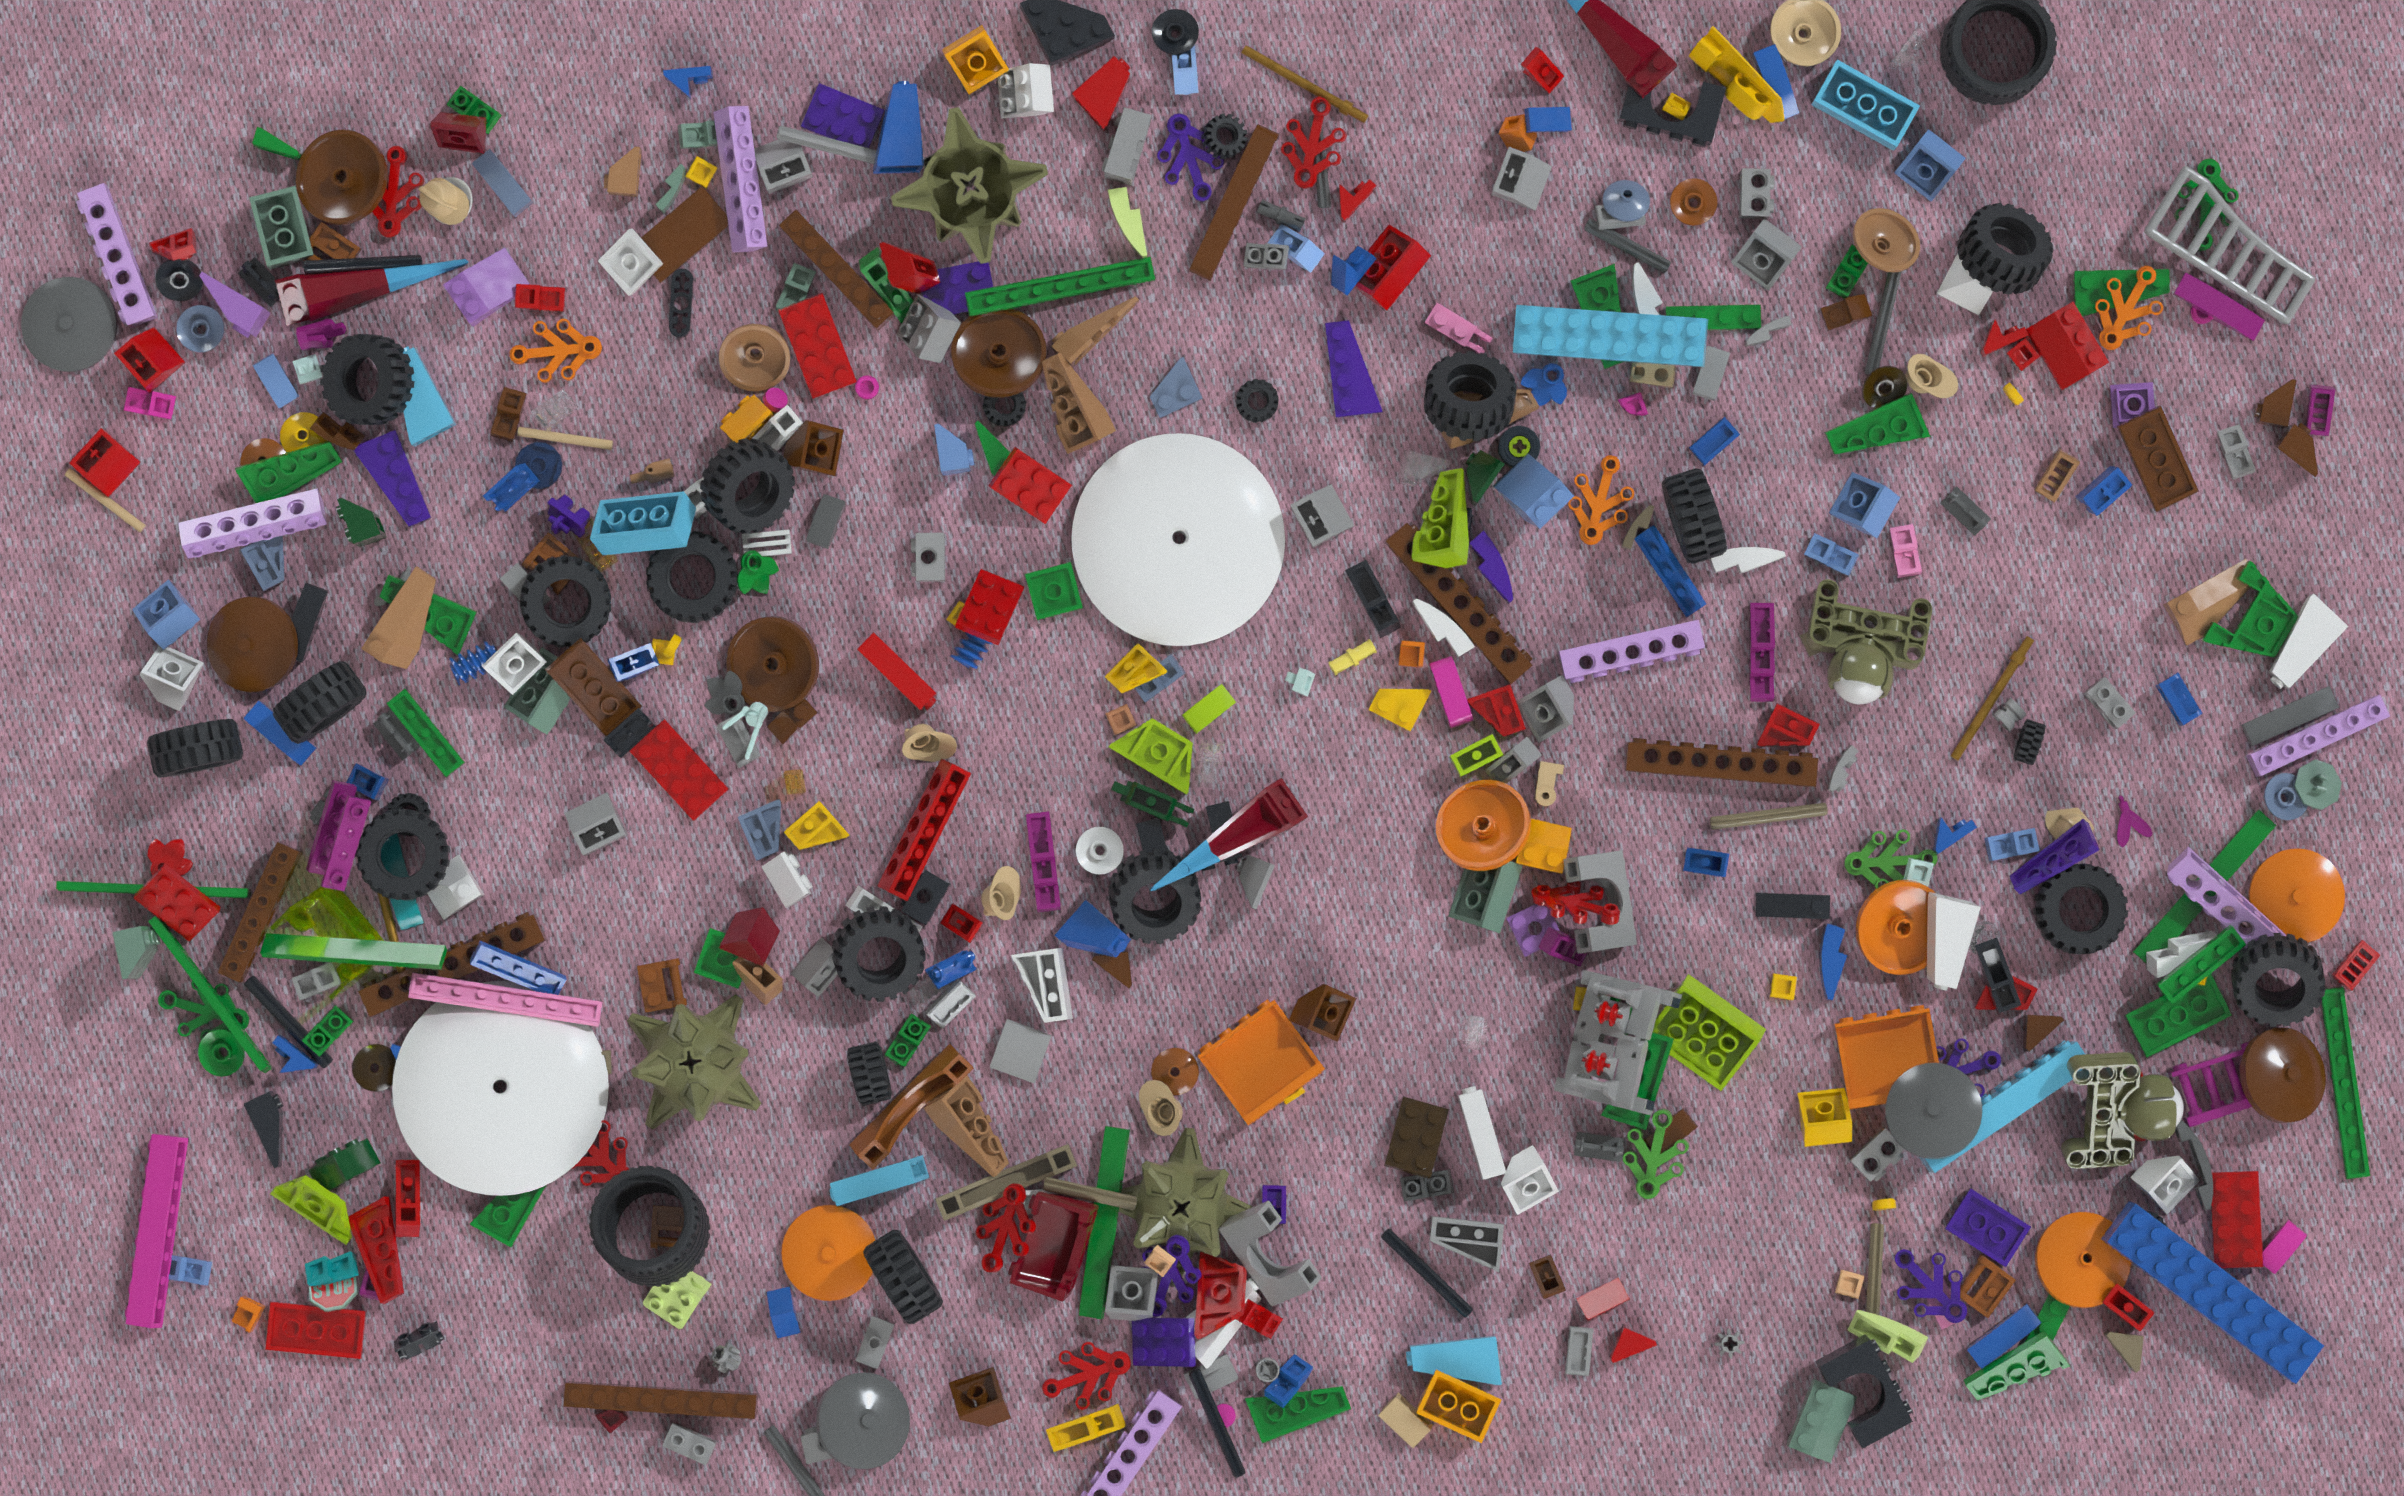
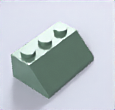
[249,186,314,270]
[504,647,571,735]
[1448,861,1522,933]
[112,926,160,979]
[1786,1378,1857,1463]

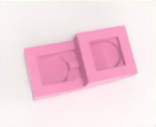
[1889,524,1922,578]

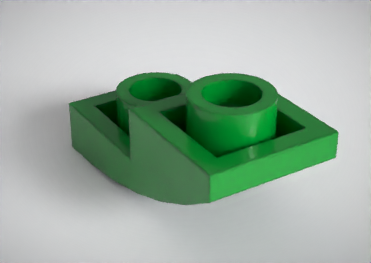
[446,85,502,134]
[1826,244,1868,299]
[302,1005,354,1057]
[884,1013,931,1069]

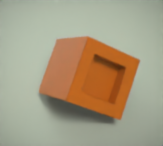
[1498,114,1537,152]
[1398,640,1425,668]
[232,1296,265,1333]

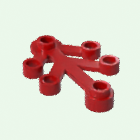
[1281,97,1347,189]
[372,146,424,238]
[1531,881,1620,925]
[571,1120,629,1186]
[976,1183,1036,1273]
[1042,1341,1131,1410]

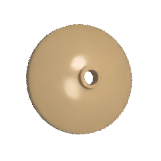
[1770,0,1841,66]

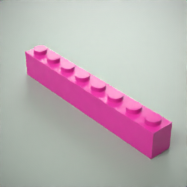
[125,1134,188,1328]

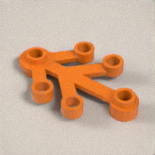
[2095,265,2163,350]
[510,319,602,383]
[1567,455,1634,545]

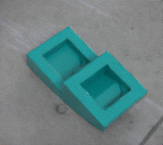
[305,1251,359,1286]

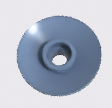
[1603,180,1650,222]
[176,305,224,353]
[2264,773,2308,820]

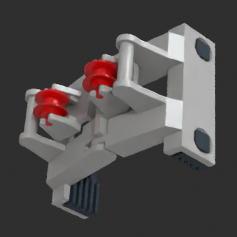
[1554,970,1682,1116]

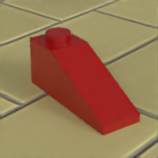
[395,1160,420,1237]

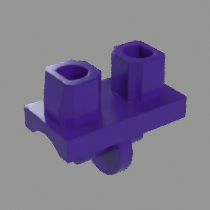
[547,494,590,538]

